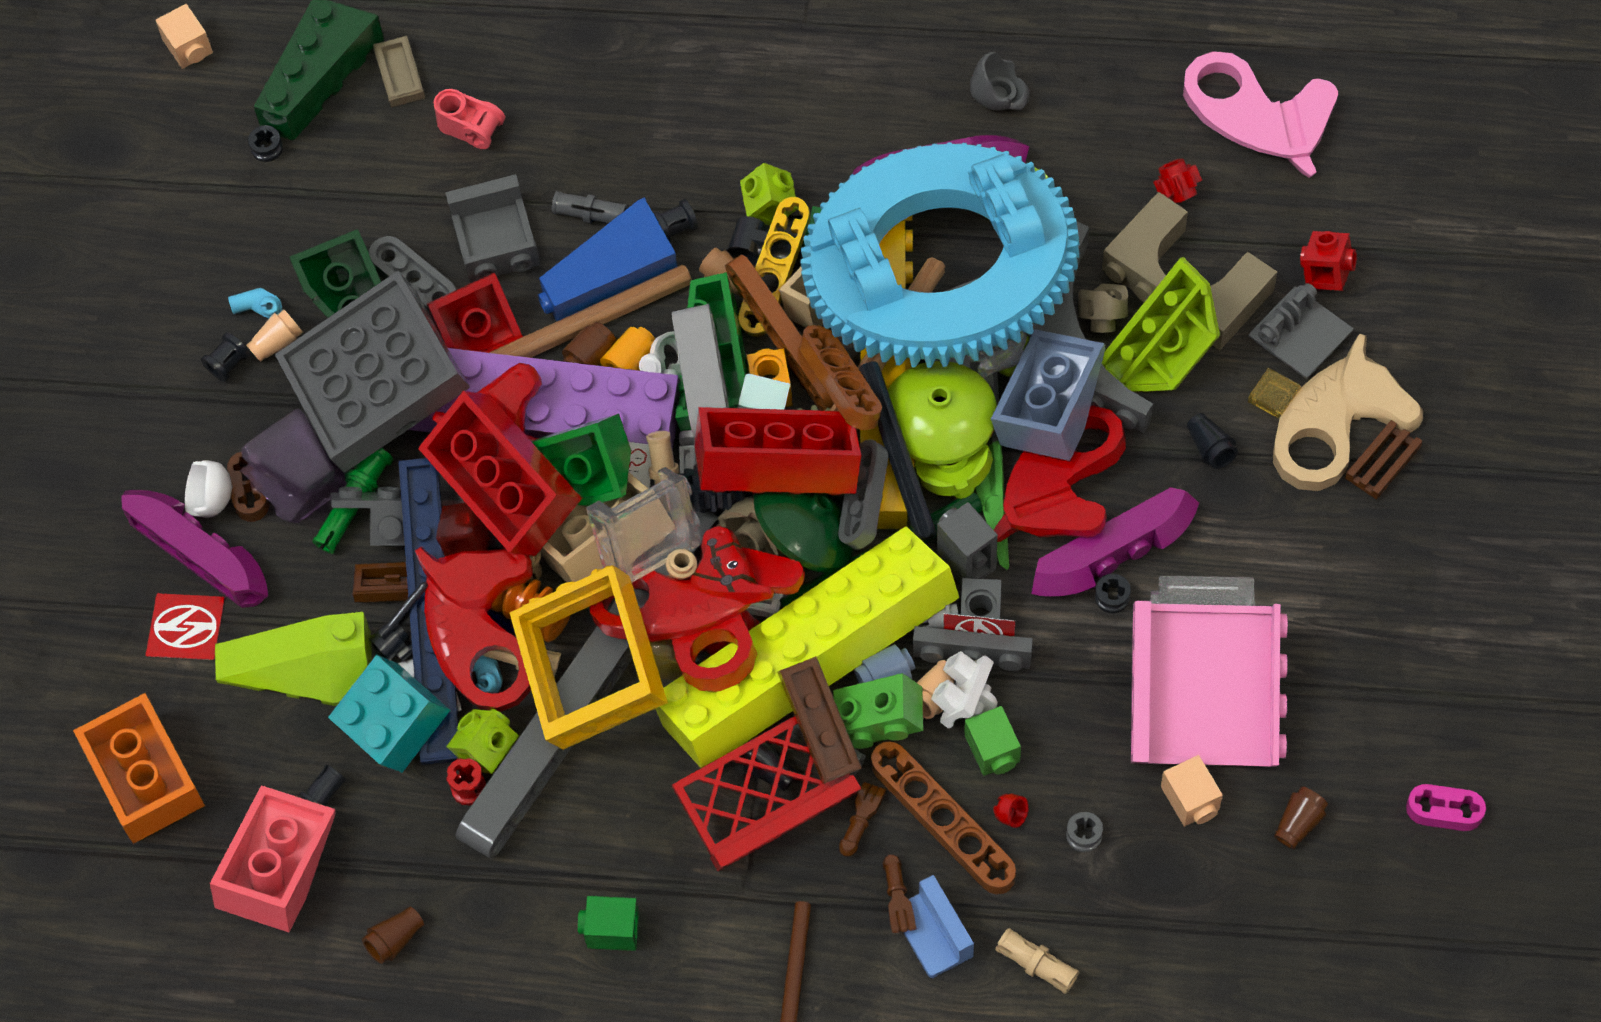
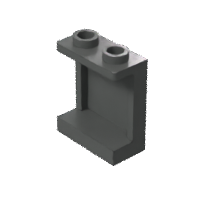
[445,174,540,283]

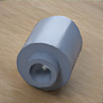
[854,644,915,684]

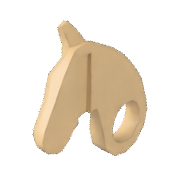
[1273,334,1423,491]

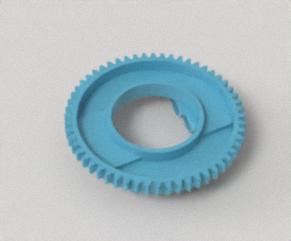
[801,142,1080,368]

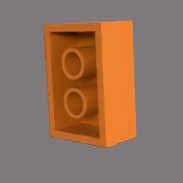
[73,693,205,844]

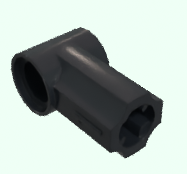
[727,216,803,269]

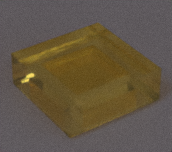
[1248,368,1301,419]

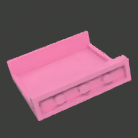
[1131,601,1288,767]

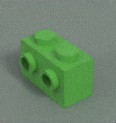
[833,673,923,749]

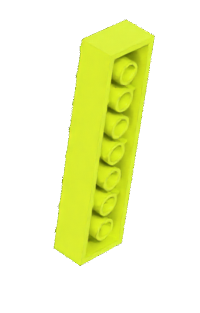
[655,526,959,768]

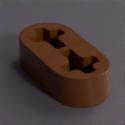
[227,451,269,522]

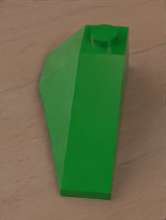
[531,413,631,506]

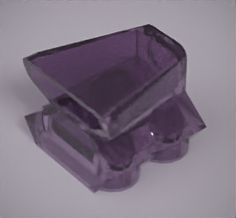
[240,409,347,523]

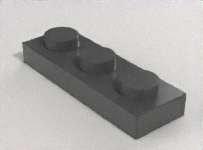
[913,626,1033,671]

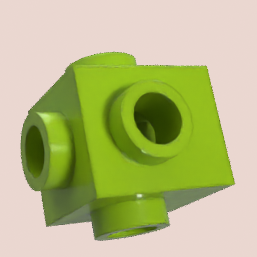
[740,163,798,226]
[446,709,519,774]

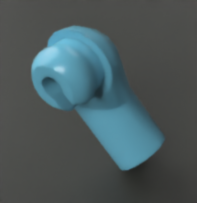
[228,288,282,318]
[473,655,503,694]

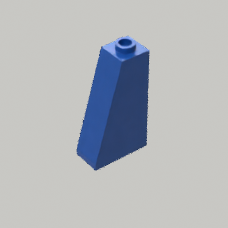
[538,198,677,321]

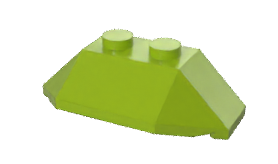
[1102,257,1220,391]

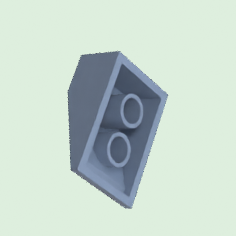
[991,329,1105,461]

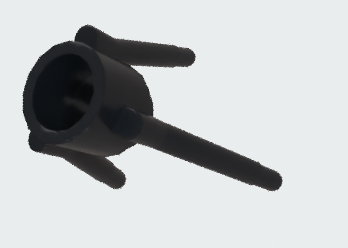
[368,582,428,662]

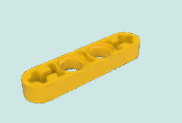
[738,197,811,337]

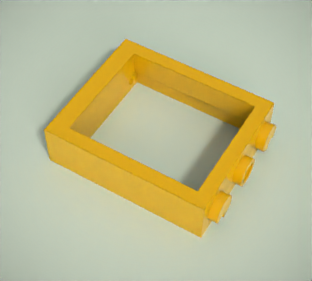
[510,565,668,750]

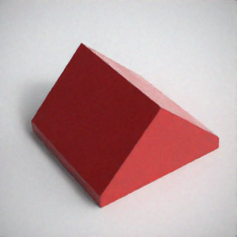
[427,273,523,353]

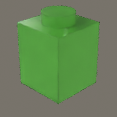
[965,706,1021,776]

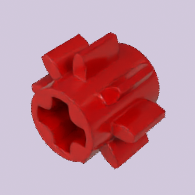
[1153,158,1202,203]

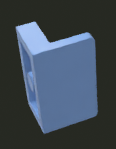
[903,875,974,978]

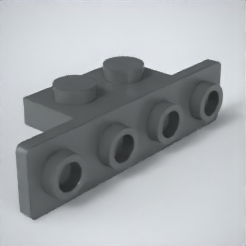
[330,487,470,546]

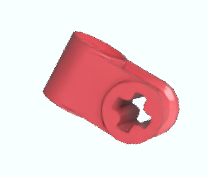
[434,89,506,149]

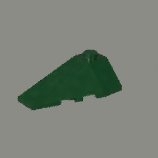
[289,229,381,318]

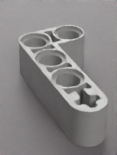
[672,304,729,440]

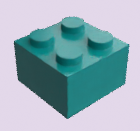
[328,655,450,772]

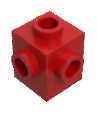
[1300,231,1357,291]

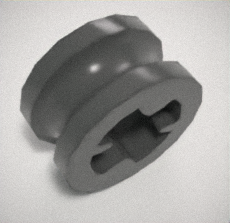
[1066,812,1103,852]

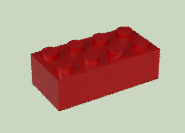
[418,390,582,556]
[694,407,861,495]

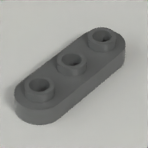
[369,236,456,315]
[838,439,888,549]

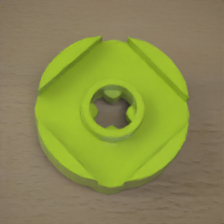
[915,444,993,499]

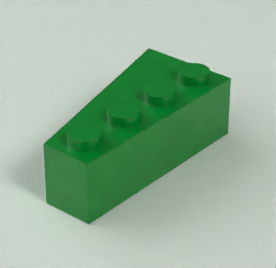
[675,272,749,432]

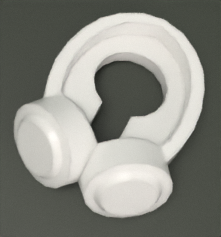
[639,331,682,379]

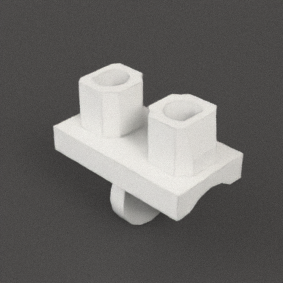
[931,651,998,728]

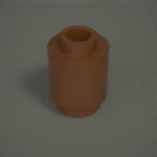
[562,322,617,366]

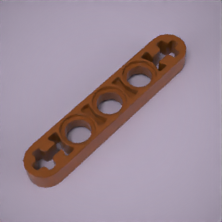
[725,255,834,411]
[871,741,1016,895]

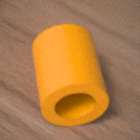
[600,327,655,371]

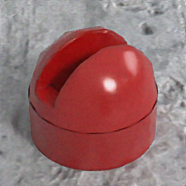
[993,793,1029,828]

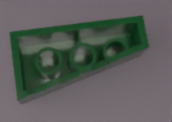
[254,0,384,141]

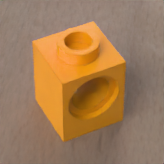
[747,348,792,407]

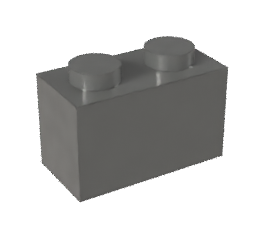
[937,502,998,586]

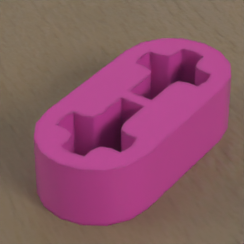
[1406,784,1486,831]

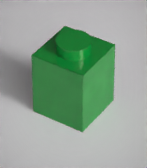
[578,896,640,951]

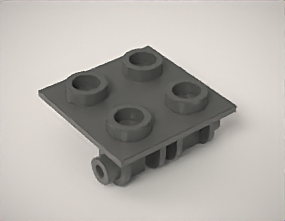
[1248,283,1354,379]

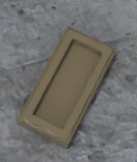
[373,36,425,107]

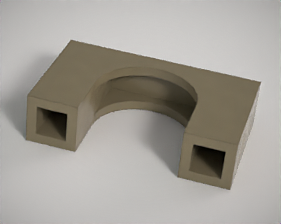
[1102,192,1277,350]

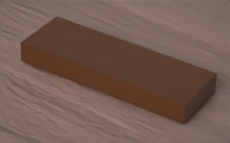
[777,656,862,784]

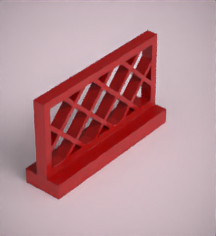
[672,716,861,871]

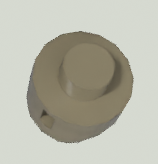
[1078,284,1128,333]

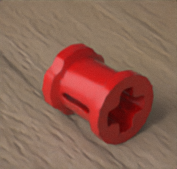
[447,758,486,806]

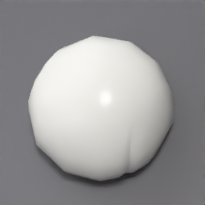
[185,460,232,518]

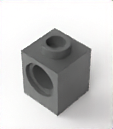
[961,578,1001,619]

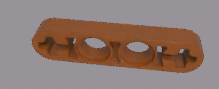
[799,325,882,430]

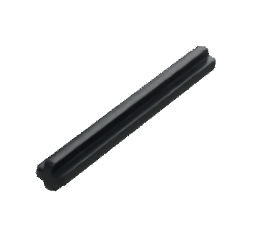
[859,361,936,541]

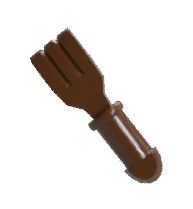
[839,782,887,857]
[883,854,917,933]

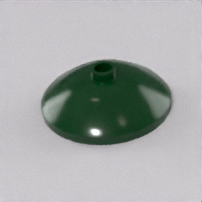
[754,492,853,573]

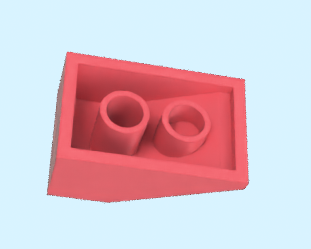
[210,785,336,932]

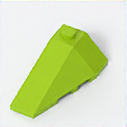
[215,612,372,706]

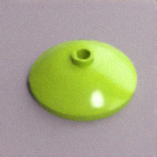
[888,361,997,465]

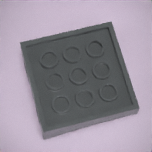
[275,271,470,473]

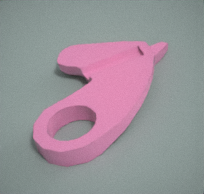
[1183,52,1338,178]

